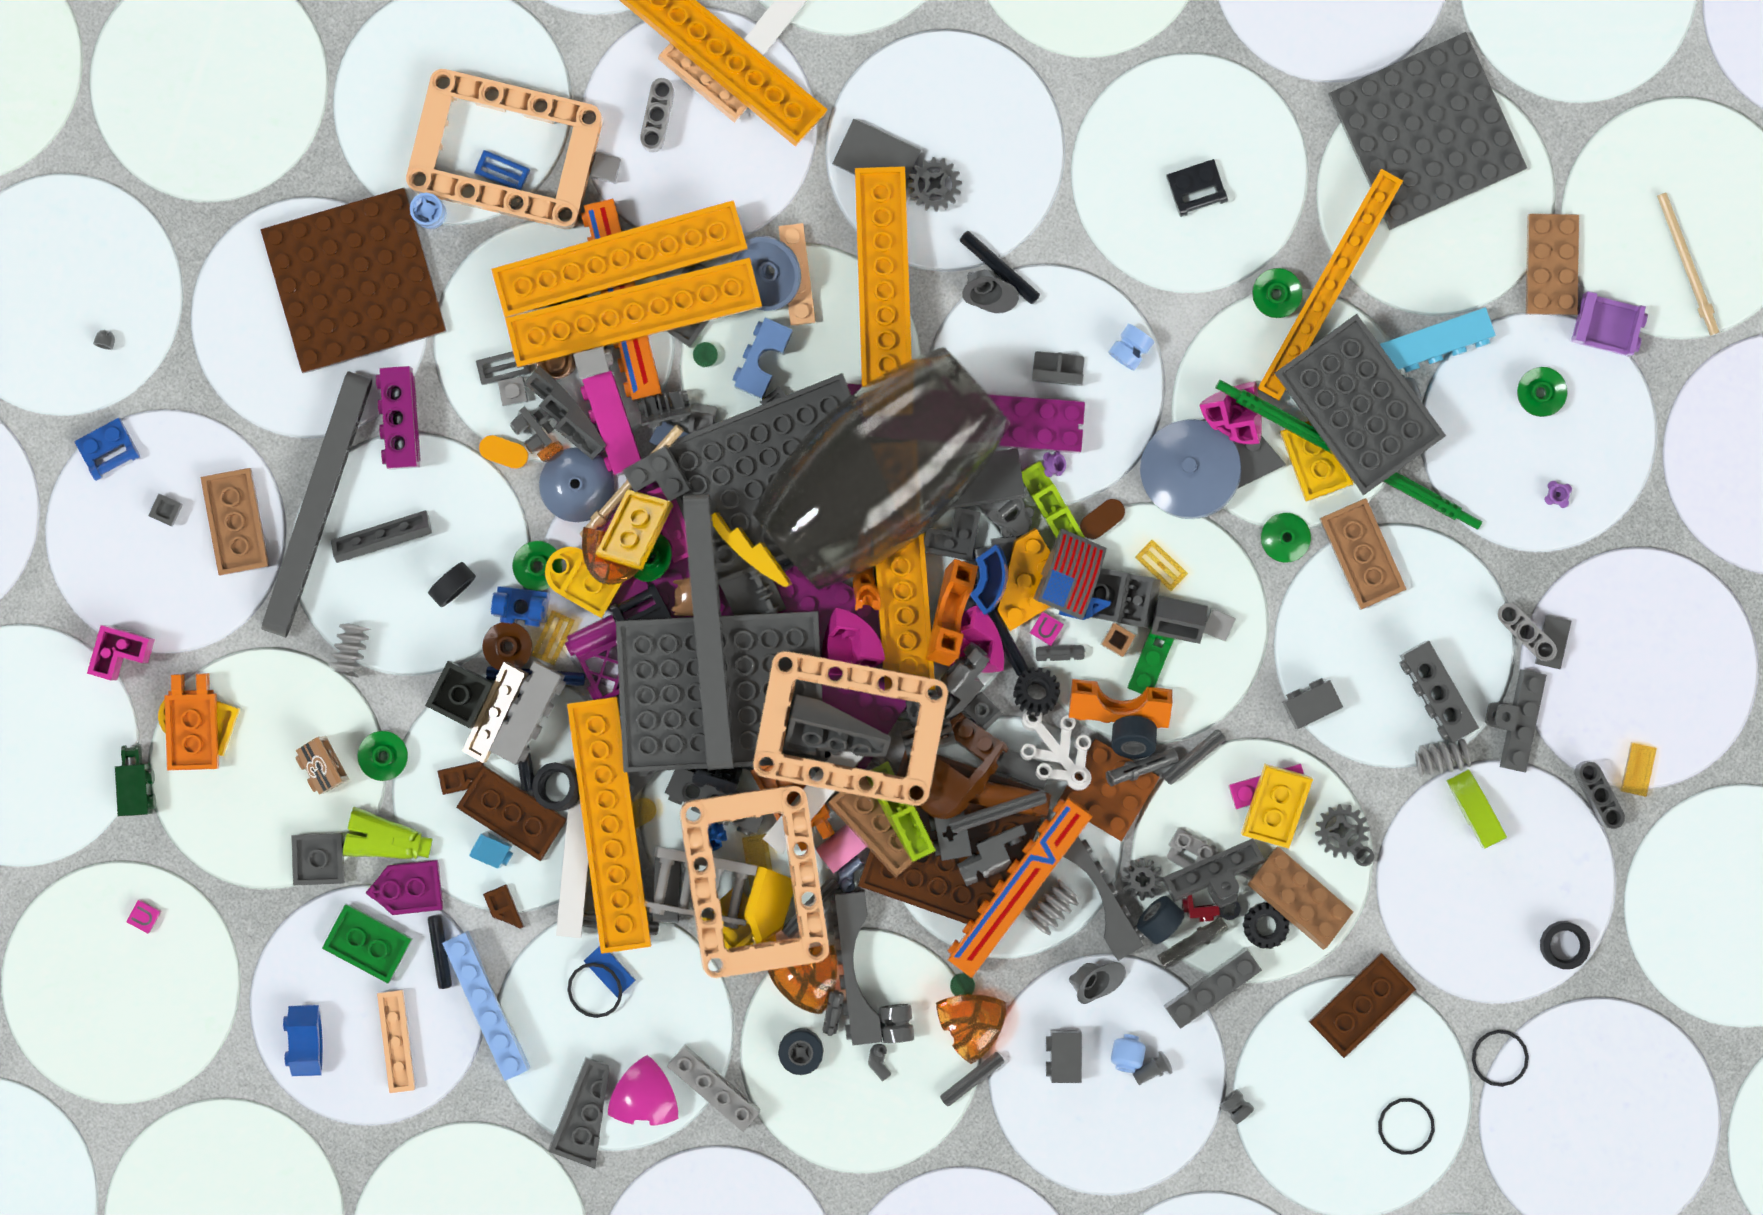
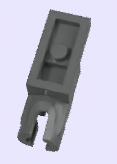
[940,642,991,721]
[957,824,1026,886]

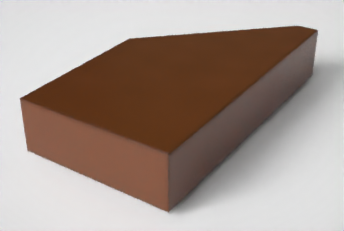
[437,761,484,795]
[483,884,524,929]

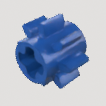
[708,822,727,851]

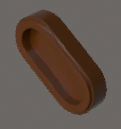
[1080,499,1125,540]

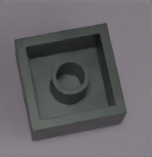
[425,661,494,728]

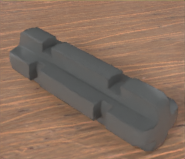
[1035,645,1085,661]
[822,990,844,1036]

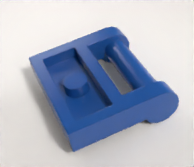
[74,418,140,481]

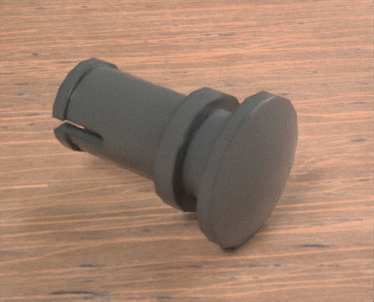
[1132,1051,1173,1086]

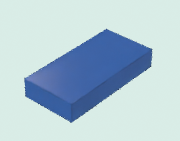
[584,946,636,998]

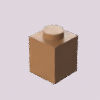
[1100,623,1136,657]

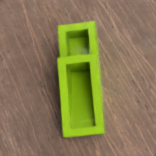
[1446,769,1507,849]

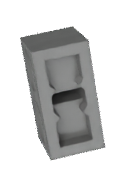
[573,346,614,378]

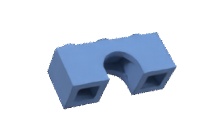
[732,317,793,400]

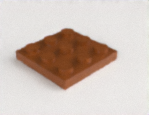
[1057,739,1160,842]

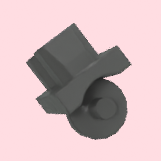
[510,406,554,454]

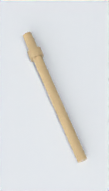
[1657,192,1719,336]
[579,424,684,540]

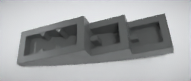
[524,366,606,460]

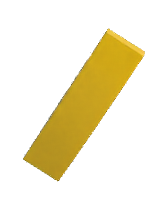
[712,512,792,587]

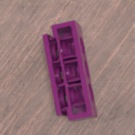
[376,366,421,470]

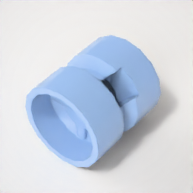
[410,193,447,229]
[1108,324,1154,371]

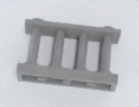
[644,846,757,929]

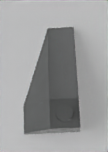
[783,695,891,757]

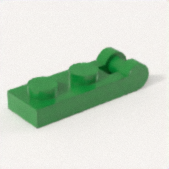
[1127,628,1174,694]

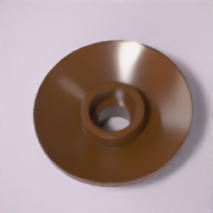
[482,622,532,670]

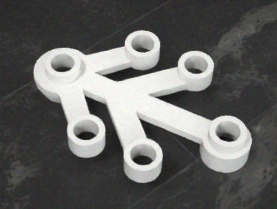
[1020,710,1091,790]

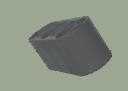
[1574,761,1625,829]
[653,856,682,923]

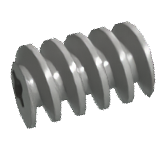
[329,623,371,678]
[1415,738,1470,777]
[1025,879,1079,935]

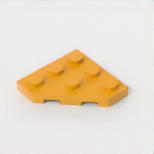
[996,528,1050,631]

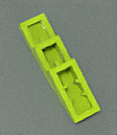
[1021,460,1086,539]
[866,762,936,862]

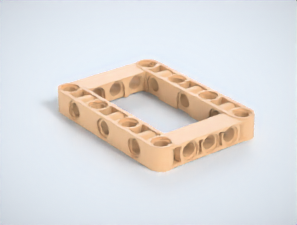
[406,69,603,229]
[754,652,948,805]
[680,785,829,978]

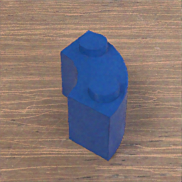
[970,544,1008,615]
[283,1005,323,1076]

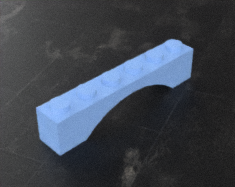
[442,930,530,1081]

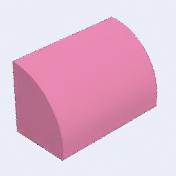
[815,824,867,873]

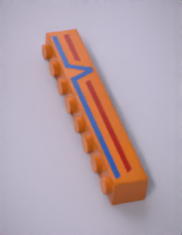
[581,198,663,402]
[947,796,1093,978]

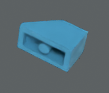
[469,831,513,869]

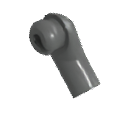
[868,1044,891,1082]

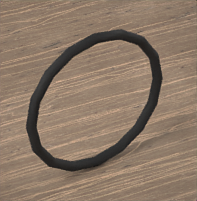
[567,962,623,1018]
[1472,1030,1529,1087]
[1378,1098,1435,1155]

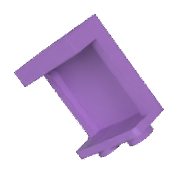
[1571,291,1648,357]

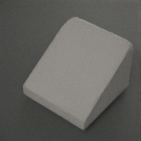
[590,153,621,183]
[688,403,717,433]
[1204,609,1236,642]

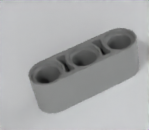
[640,78,674,153]
[1497,603,1557,662]

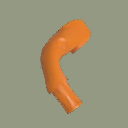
[853,527,881,611]

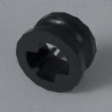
[1219,898,1241,920]

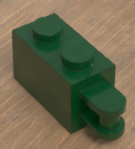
[114,744,156,817]

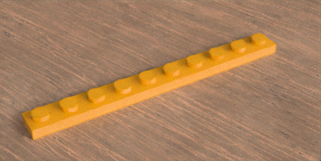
[1257,169,1403,401]

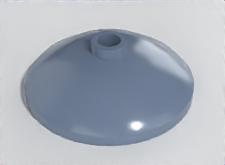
[731,236,801,311]
[539,447,614,522]

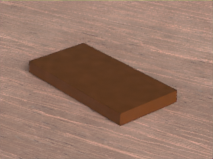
[456,765,567,861]
[1308,952,1416,1058]

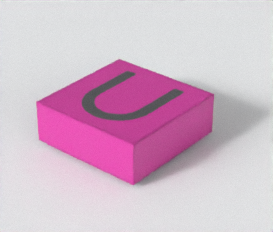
[1030,612,1064,646]
[126,899,162,934]

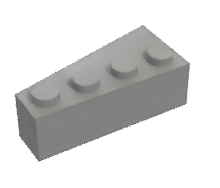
[489,662,566,765]

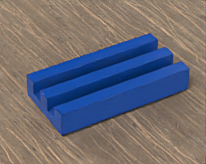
[474,150,530,191]

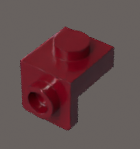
[1181,894,1220,922]

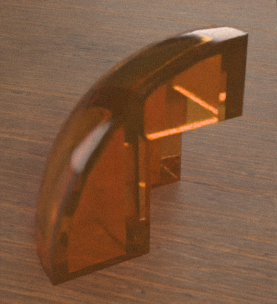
[582,527,639,585]
[767,945,837,1014]
[936,995,1007,1064]

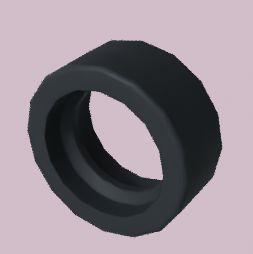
[428,562,476,607]
[532,762,580,811]
[1540,921,1590,970]

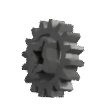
[908,157,962,212]
[1315,804,1370,859]

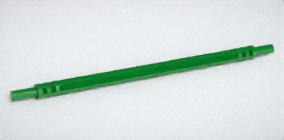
[1215,380,1482,530]

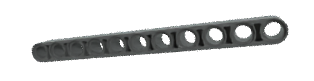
[261,371,373,638]
[683,493,734,770]

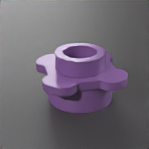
[1043,452,1066,477]
[1544,481,1572,508]

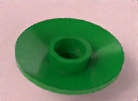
[1252,268,1303,318]
[1517,367,1568,417]
[1261,513,1311,563]
[629,534,672,582]
[512,541,563,591]
[357,731,408,781]

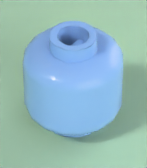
[1111,1034,1146,1073]

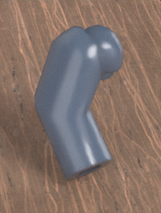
[838,856,864,893]

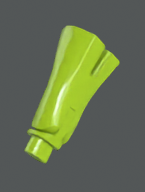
[343,806,433,859]

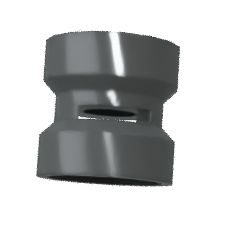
[1219,1089,1255,1124]

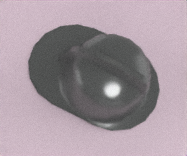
[962,269,1019,314]
[1069,962,1126,1004]

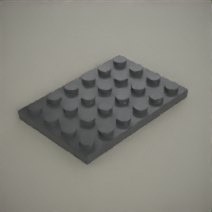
[1274,314,1446,496]

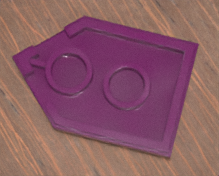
[366,860,443,915]

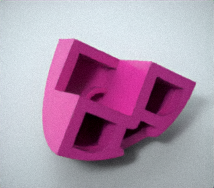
[1199,381,1262,444]
[948,605,1004,673]
[821,608,885,675]
[608,1055,678,1126]

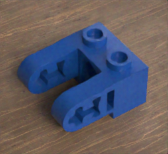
[491,586,550,627]

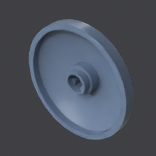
[1140,419,1241,519]

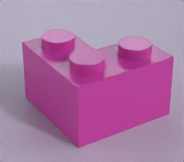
[87,625,155,681]

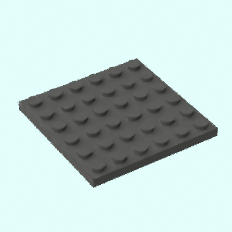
[1328,32,1527,230]

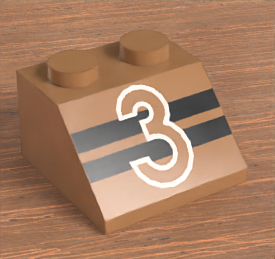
[295,736,349,795]

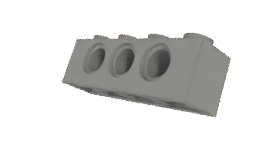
[667,1044,761,1132]

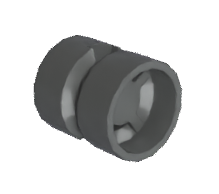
[879,1004,915,1043]

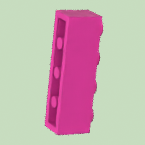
[580,370,642,476]

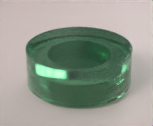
[693,342,718,368]
[950,973,975,998]

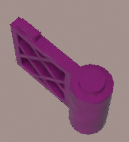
[565,614,619,700]

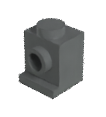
[963,692,1003,731]

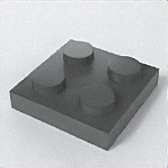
[291,833,345,886]

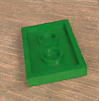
[322,903,413,984]

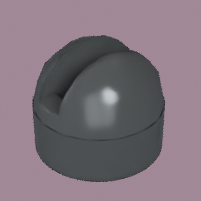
[93,330,115,350]
[1354,846,1374,867]

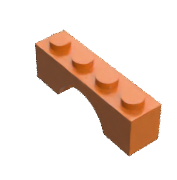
[926,559,978,666]
[1069,679,1173,728]

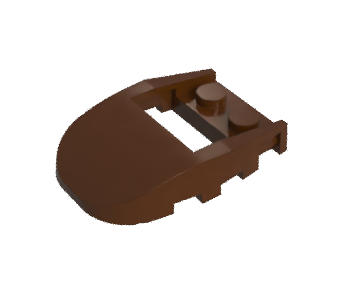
[909,712,1009,819]

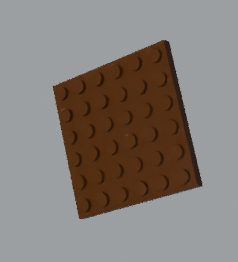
[260,187,447,374]
[858,746,1049,924]

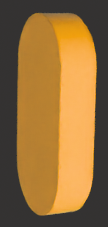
[479,435,529,469]

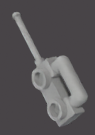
[1167,828,1254,881]

